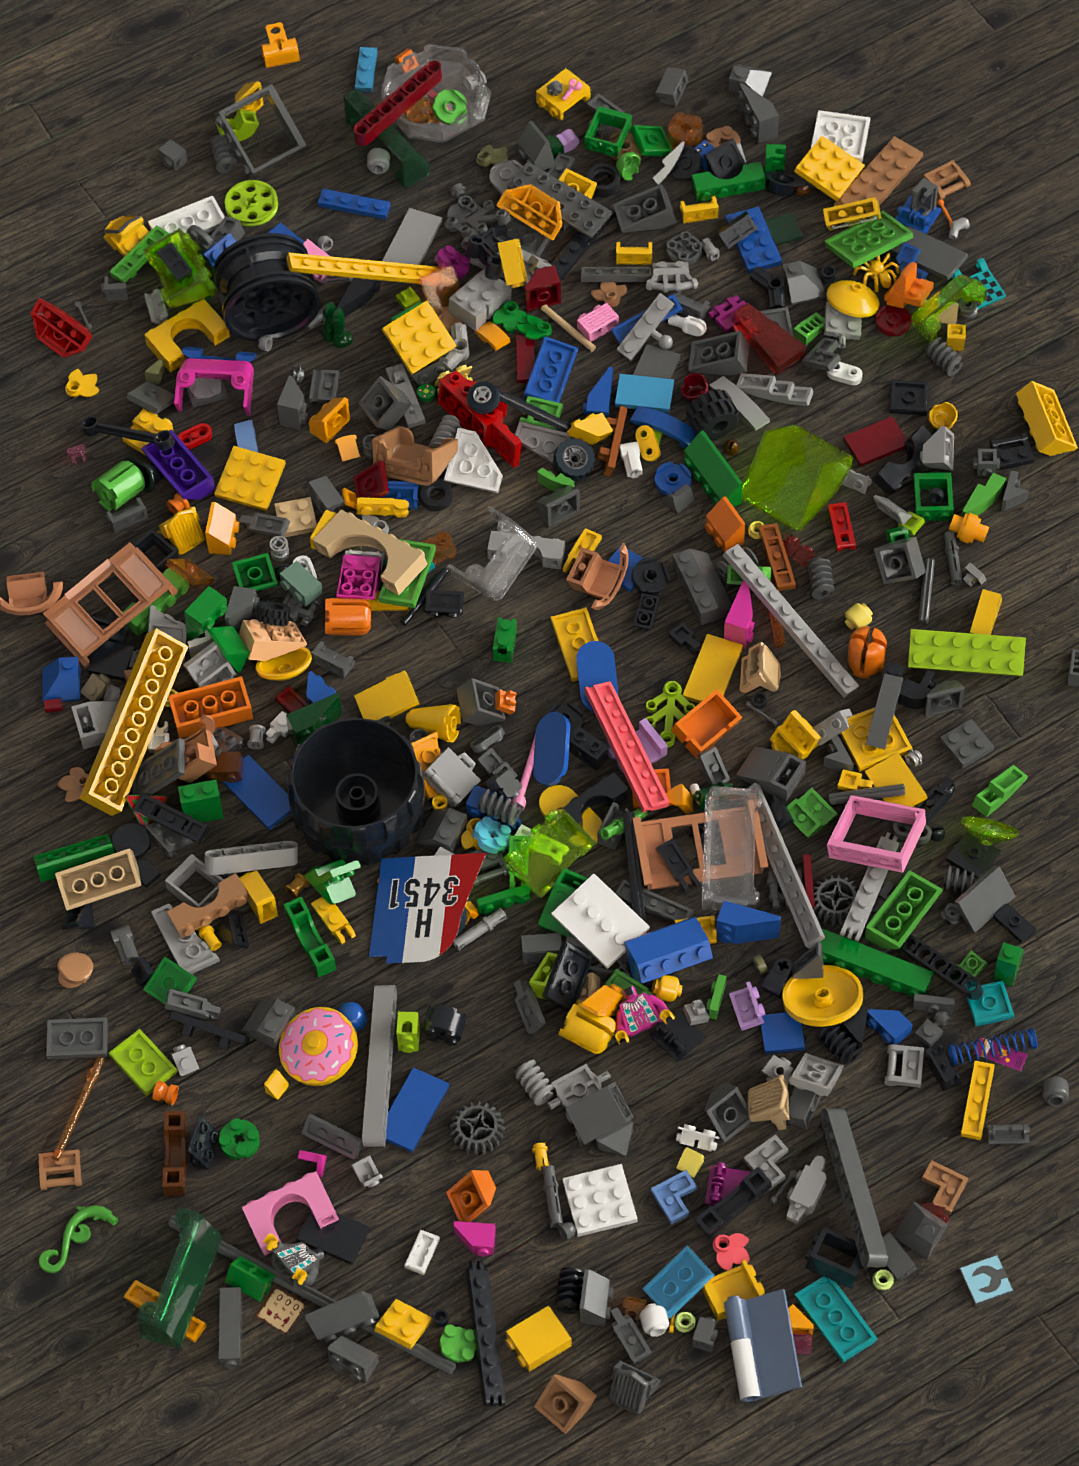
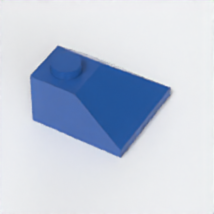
[42,657,81,703]

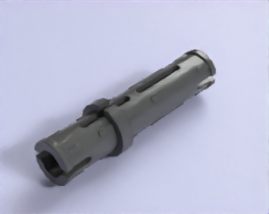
[943,531,963,585]
[542,1165,563,1228]

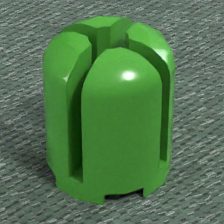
[91,461,145,511]

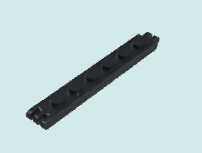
[466,1260,506,1406]

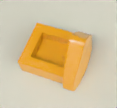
[335,435,360,461]
[666,784,693,814]

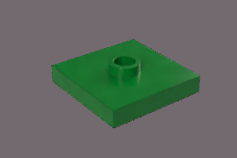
[630,125,673,156]
[143,956,197,1004]

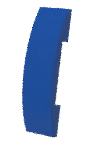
[182,346,257,362]
[630,406,697,449]

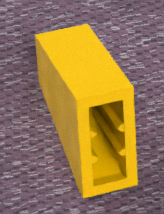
[970,589,1002,635]
[239,870,278,924]

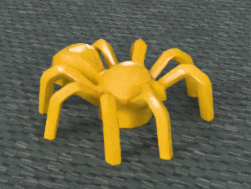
[853,253,900,293]

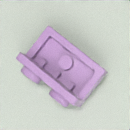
[729,981,766,1031]

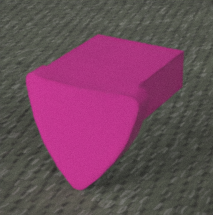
[298,1150,327,1178]

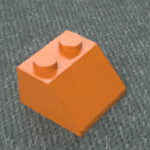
[705,496,745,553]

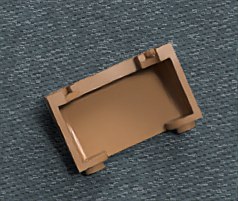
[372,426,458,486]

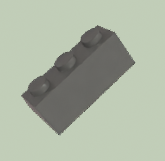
[305,1291,380,1343]

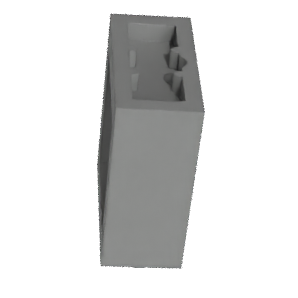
[165,854,224,907]

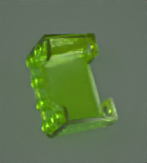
[143,228,217,309]
[503,809,596,898]

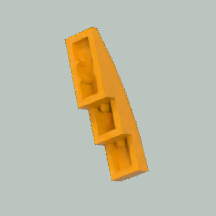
[124,1280,207,1343]

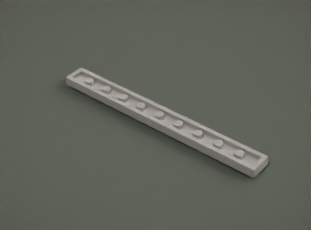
[723,544,859,698]
[741,783,825,949]

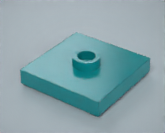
[966,981,1014,1027]

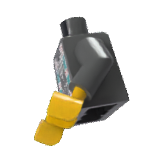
[263,1234,324,1291]

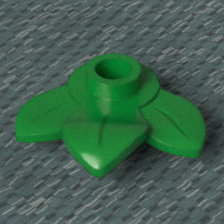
[493,300,527,333]
[516,315,552,340]

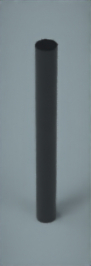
[400,568,449,626]

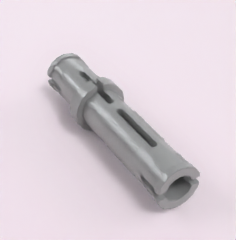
[453,908,507,951]

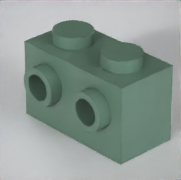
[280,561,323,607]

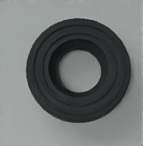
[420,479,453,511]

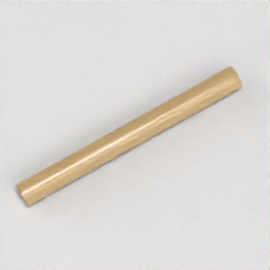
[541,304,596,352]

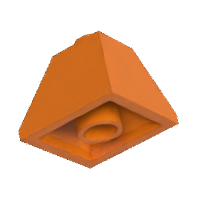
[446,1170,496,1222]

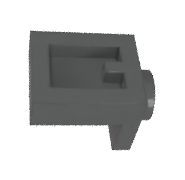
[101,276,128,301]

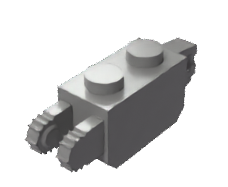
[786,1155,827,1224]

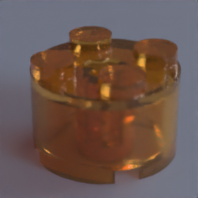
[668,113,703,150]

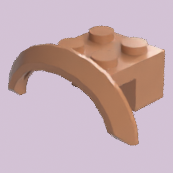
[566,543,628,610]
[0,572,63,615]
[155,714,217,783]

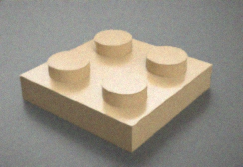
[274,497,317,537]

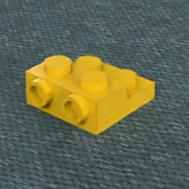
[122,409,173,455]

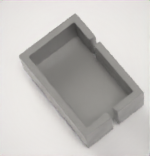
[449,268,512,331]

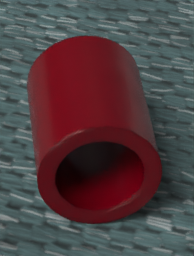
[44,698,63,713]

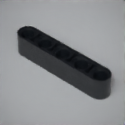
[901,935,984,1000]

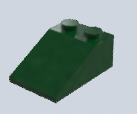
[286,692,342,749]

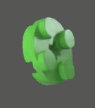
[431,89,467,126]

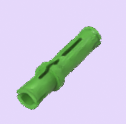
[600,807,648,840]

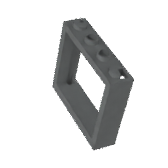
[215,84,307,177]

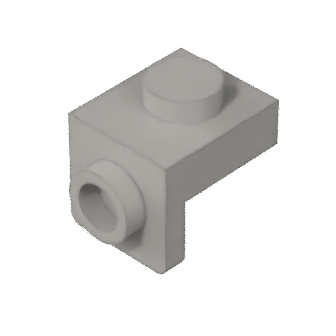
[170,1044,199,1076]
[351,1155,382,1188]

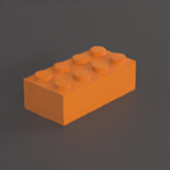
[168,676,253,738]

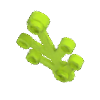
[646,681,695,748]

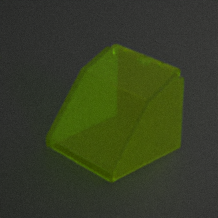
[742,425,853,531]

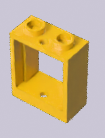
[497,239,528,288]

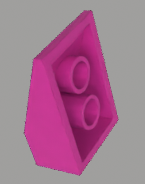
[724,580,755,649]

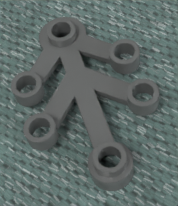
[444,200,511,237]

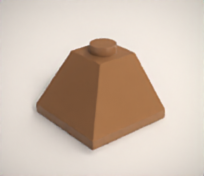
[534,1374,597,1434]

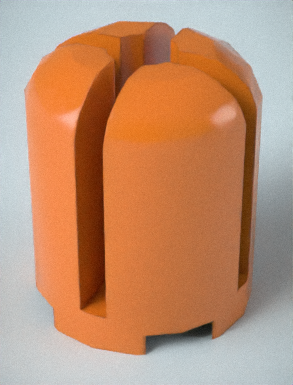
[325,598,371,636]
[847,626,887,679]

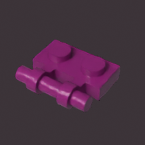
[707,295,755,334]

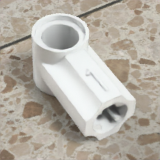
[619,442,643,478]

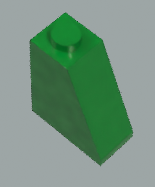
[993,942,1025,986]

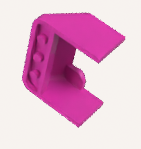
[174,358,254,416]

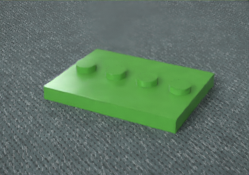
[824,211,913,268]

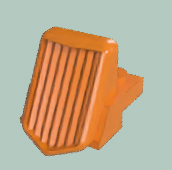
[884,262,934,309]

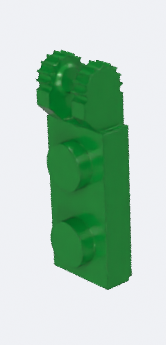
[477,886,530,915]

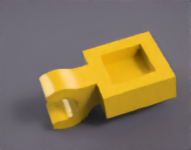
[838,769,873,791]

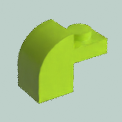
[216,110,259,141]

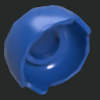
[337,1002,367,1032]

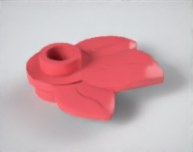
[713,1233,750,1271]

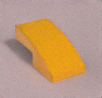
[475,321,510,351]

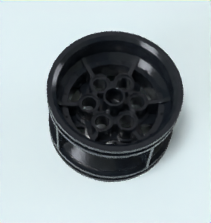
[213,233,321,342]

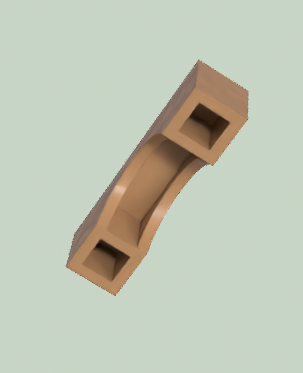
[167,873,250,938]

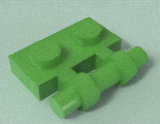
[519,396,563,430]

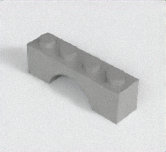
[487,531,565,569]

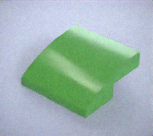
[787,788,839,838]

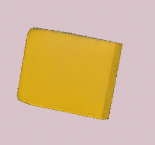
[264,1069,289,1100]

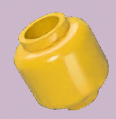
[652,975,682,1002]

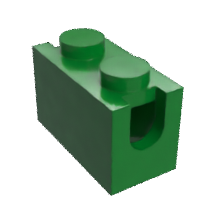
[493,617,517,663]

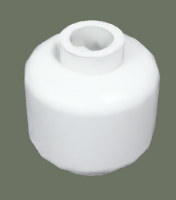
[640,1304,669,1337]

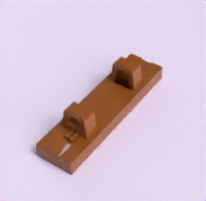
[597,406,628,477]
[758,523,796,591]

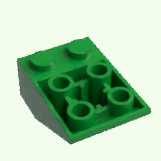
[538,868,588,938]

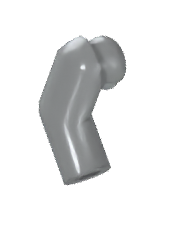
[948,217,970,239]

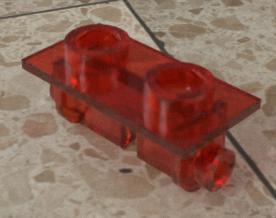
[782,533,816,567]

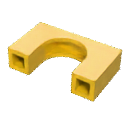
[144,299,230,373]

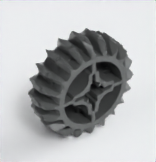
[813,875,859,926]
[450,1101,505,1155]

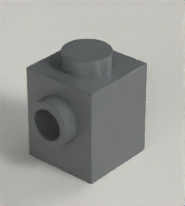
[159,139,187,171]

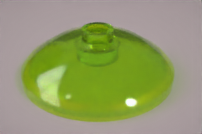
[961,816,1019,846]

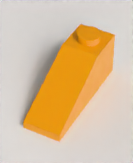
[581,984,626,1016]

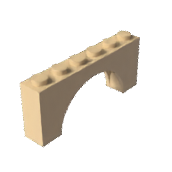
[313,510,427,595]

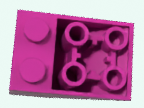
[336,555,382,600]

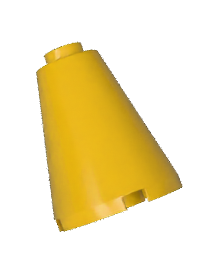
[406,704,461,742]

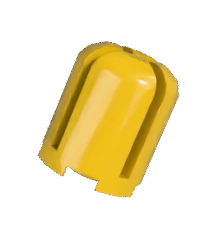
[558,1000,616,1054]

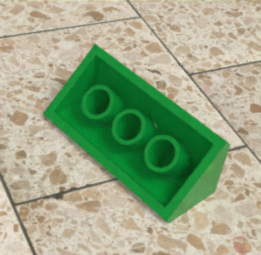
[33,834,114,882]

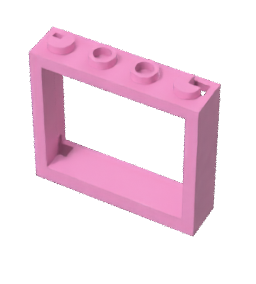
[827,795,926,873]

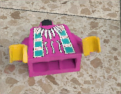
[615,986,675,1045]

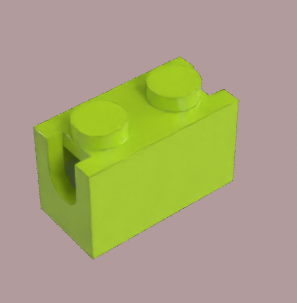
[396,1011,420,1053]

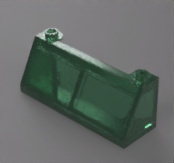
[136,1207,222,1349]

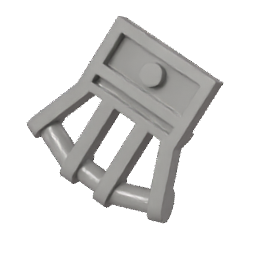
[646,261,698,293]

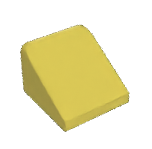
[676,1147,704,1178]

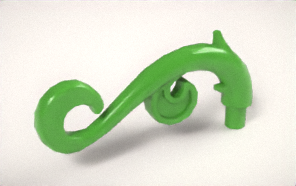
[39,1205,118,1273]

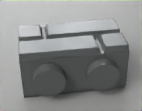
[484,770,522,802]

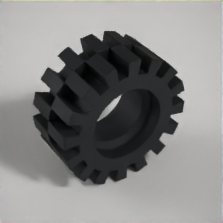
[255,600,291,626]

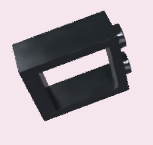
[133,529,179,574]
[805,1227,862,1289]

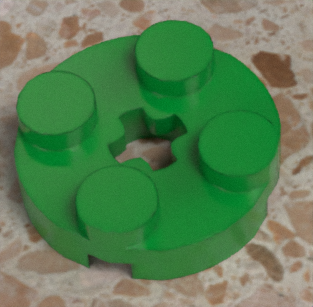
[219,1118,260,1160]

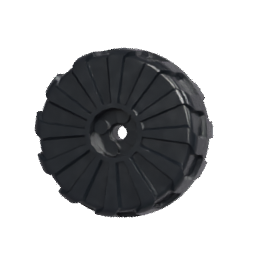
[288,717,425,865]

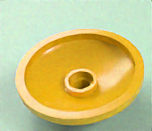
[826,280,879,318]
[256,647,312,681]

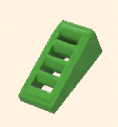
[793,312,825,346]

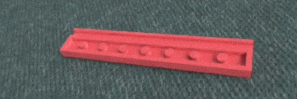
[584,681,670,813]

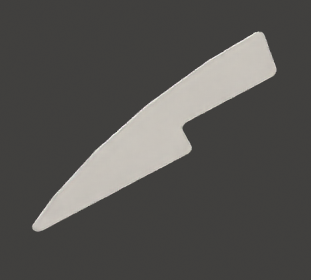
[653,141,685,184]

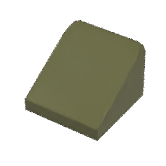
[144,360,165,385]

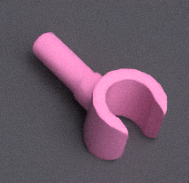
[562,79,582,101]

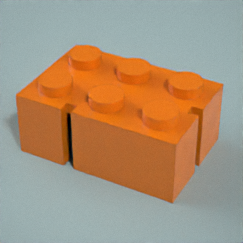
[671,689,742,759]

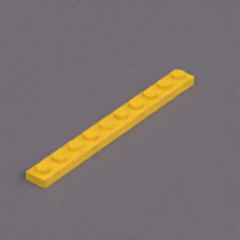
[286,253,455,287]

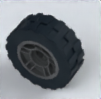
[553,438,595,481]

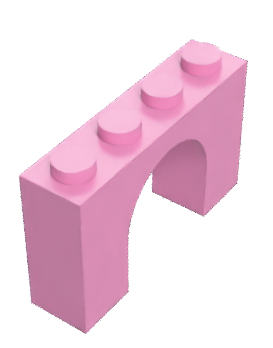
[242,1172,339,1256]

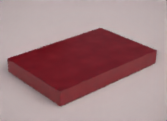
[843,417,907,467]

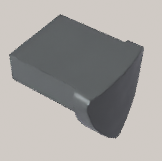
[662,484,695,514]

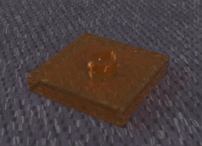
[419,264,461,308]
[166,559,215,585]

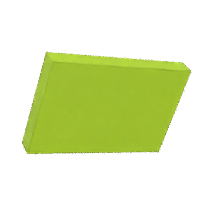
[108,1029,178,1097]

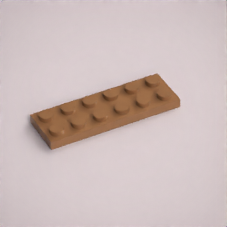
[834,136,923,206]

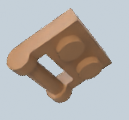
[924,160,971,200]
[38,1149,82,1190]

